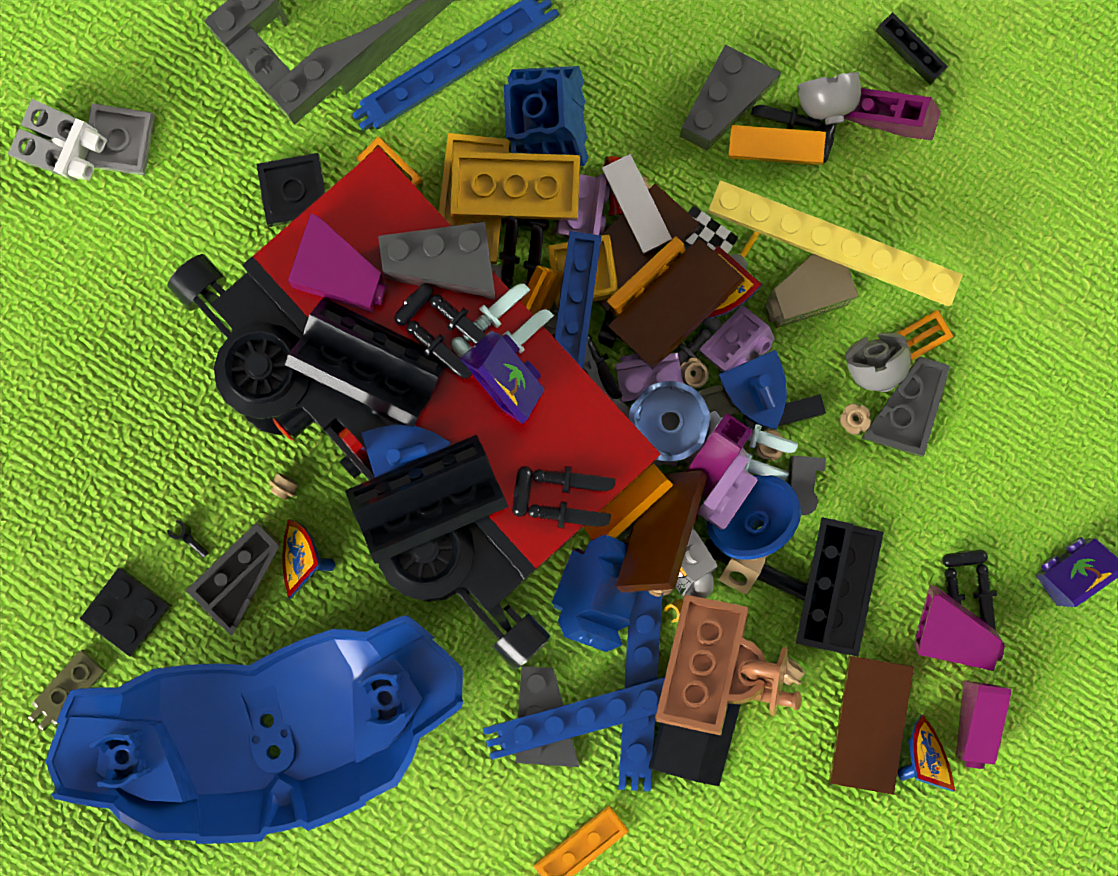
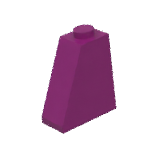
[288,214,387,313]
[686,413,753,499]
[914,585,1005,671]
[956,681,1012,769]

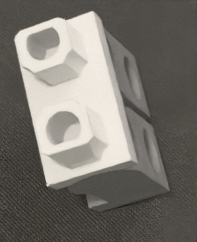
[8,99,107,182]

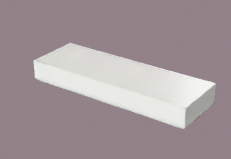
[602,154,672,255]

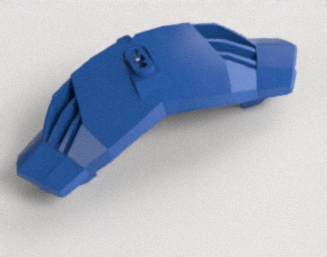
[46,615,463,844]

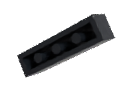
[876,12,948,85]
[743,394,826,431]

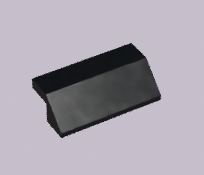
[285,297,447,428]
[345,435,508,564]
[796,517,884,657]
[648,704,741,786]

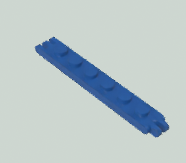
[352,0,560,131]
[618,591,663,792]
[482,677,665,760]

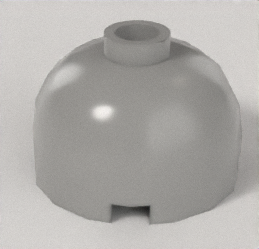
[797,72,861,125]
[845,333,911,392]

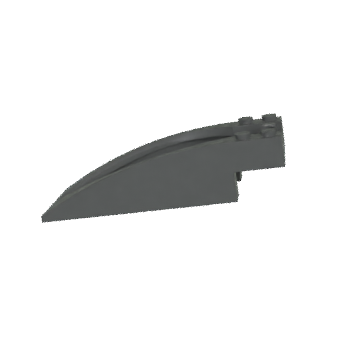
[204,0,454,125]

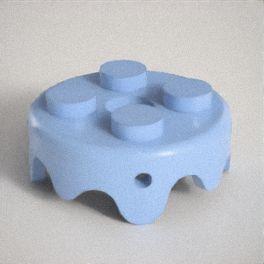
[629,381,711,461]

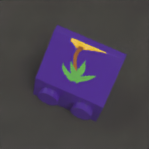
[460,331,545,424]
[1035,537,1118,607]

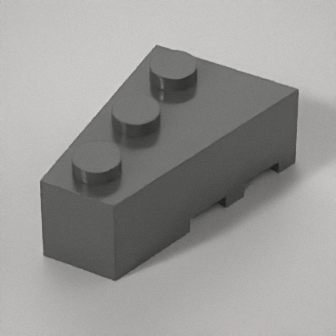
[679,45,781,150]
[378,222,495,300]
[186,519,281,636]

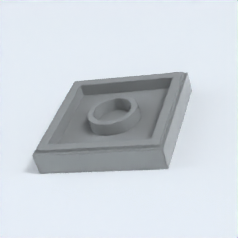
[85,103,155,176]

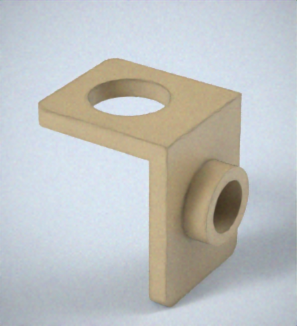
[719,555,768,594]

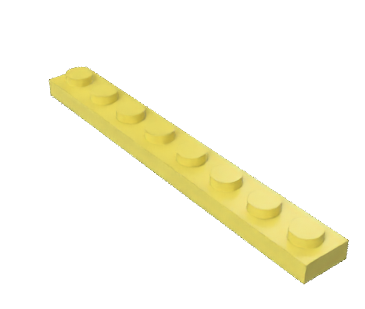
[707,180,963,306]

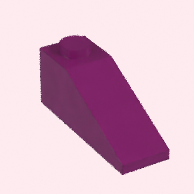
[844,88,941,141]

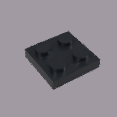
[256,153,326,227]
[80,567,172,657]

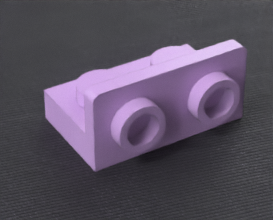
[555,174,610,237]
[699,305,775,372]
[615,353,683,402]
[697,453,757,530]

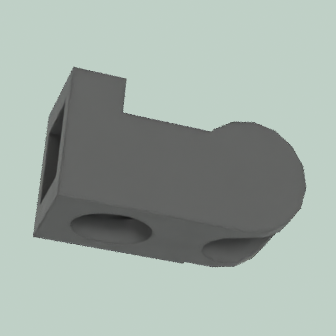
[788,456,826,515]

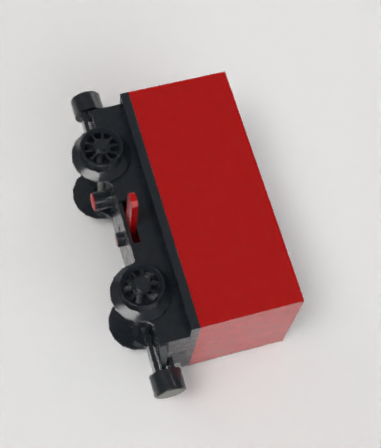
[167,147,661,670]

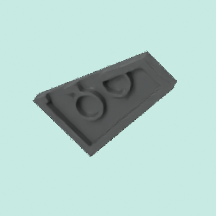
[861,357,950,457]
[515,666,579,767]

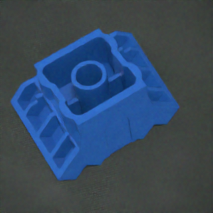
[504,66,589,166]
[552,534,640,652]

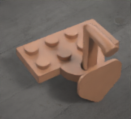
[655,594,802,736]

